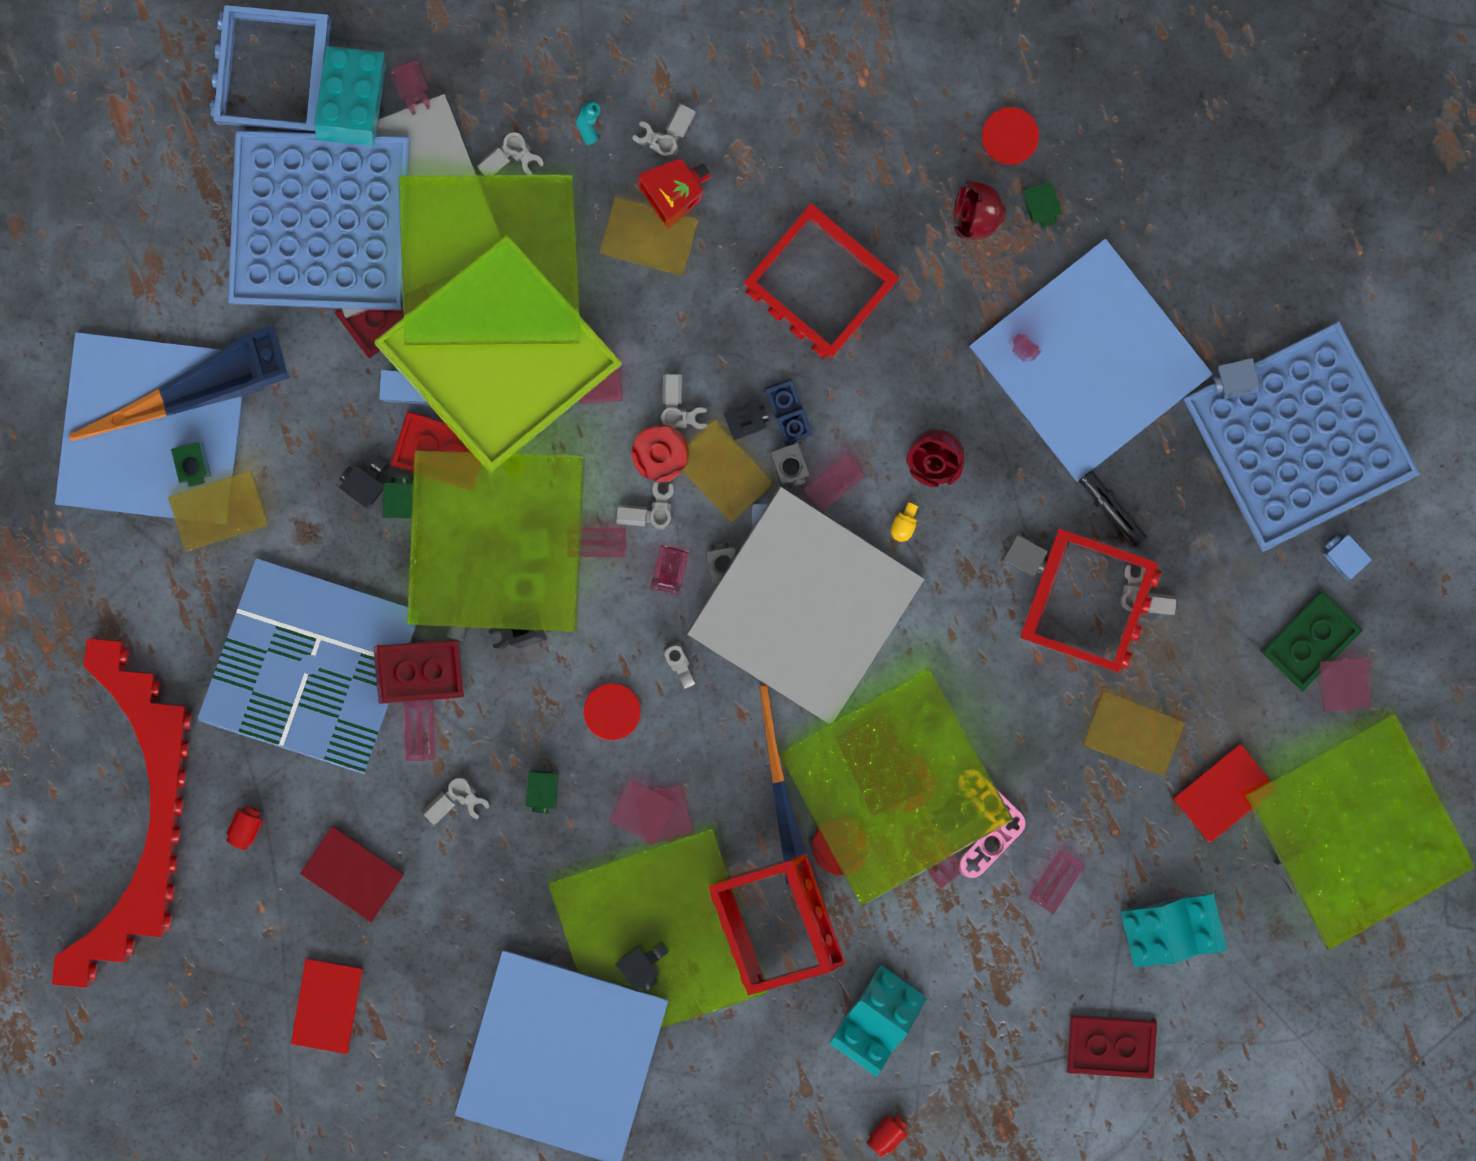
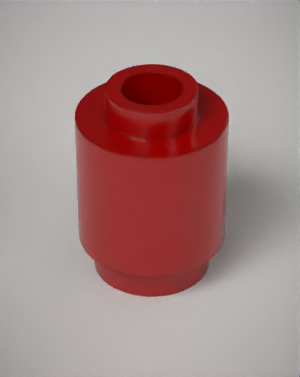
[226,805,264,850]
[866,1114,909,1158]

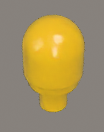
[890,502,919,542]

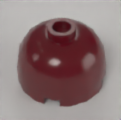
[953,181,1006,240]
[906,429,965,487]

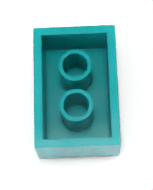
[314,46,386,146]

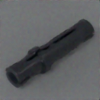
[1078,470,1148,548]

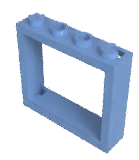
[210,5,331,133]

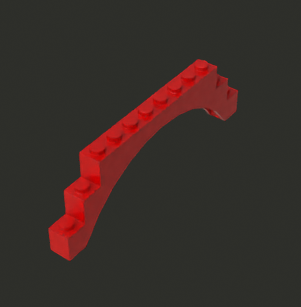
[52,638,193,988]

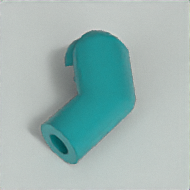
[576,101,601,146]

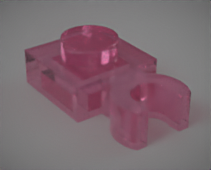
[390,60,430,115]
[1010,333,1041,362]

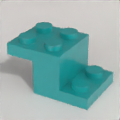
[1121,893,1227,968]
[829,965,927,1077]

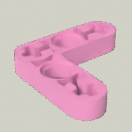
[957,770,1026,878]

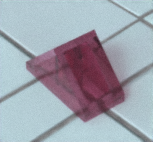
[579,366,624,405]
[650,545,689,595]

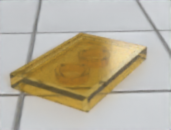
[600,197,699,277]
[683,420,773,523]
[168,471,269,552]
[1083,691,1185,776]

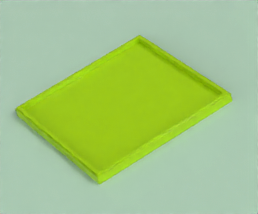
[374,235,622,473]

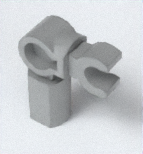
[632,103,696,158]
[476,132,544,180]
[661,374,707,429]
[616,482,674,530]
[1120,565,1177,615]
[663,641,695,689]
[421,776,490,825]

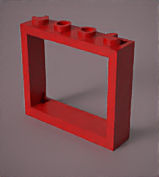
[744,203,900,360]
[1020,529,1162,674]
[708,853,846,995]

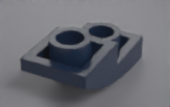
[764,378,813,445]

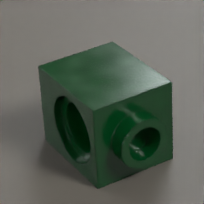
[1021,181,1062,228]
[171,442,212,487]
[382,477,415,519]
[526,770,559,813]

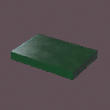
[1260,590,1363,692]

